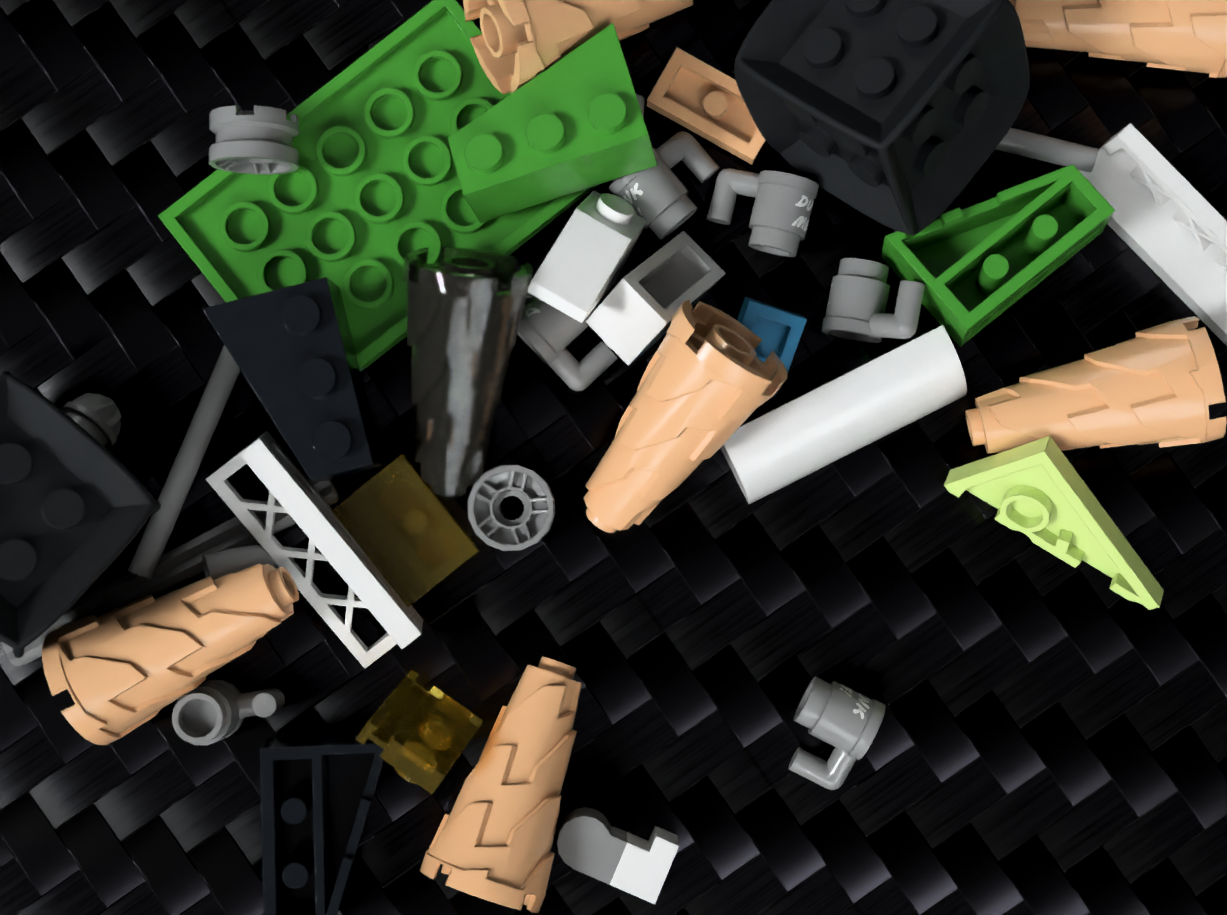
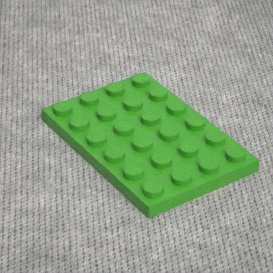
[158,0,598,372]

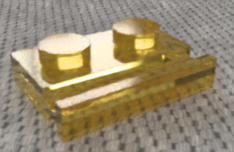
[331,454,480,607]
[355,670,483,794]

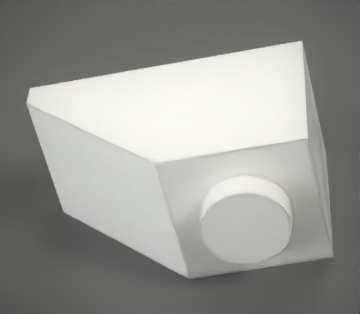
[526,190,647,323]
[585,231,726,366]

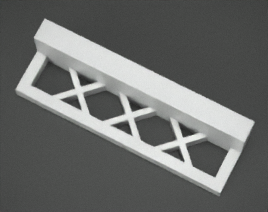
[1079,123,1227,346]
[206,431,423,669]

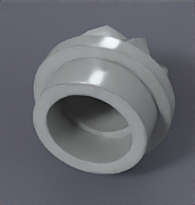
[61,393,121,449]

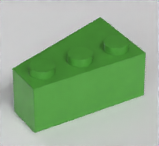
[447,23,657,223]
[881,164,1116,347]

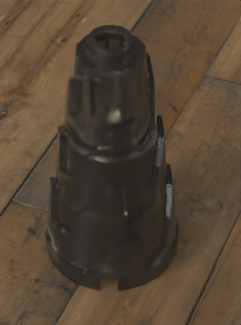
[403,247,533,497]

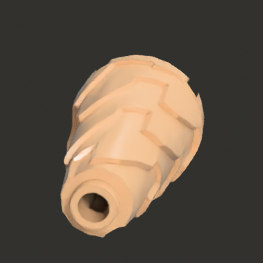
[463,0,693,94]
[1009,0,1227,78]
[584,300,787,533]
[965,316,1227,453]
[42,563,299,745]
[420,656,582,913]

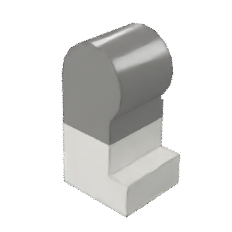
[557,807,679,904]

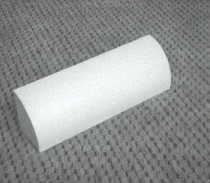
[720,325,967,504]

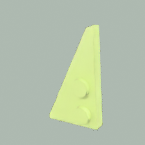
[944,436,1164,610]

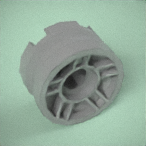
[209,105,299,175]
[468,465,555,551]

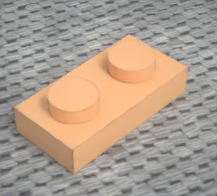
[646,48,766,165]

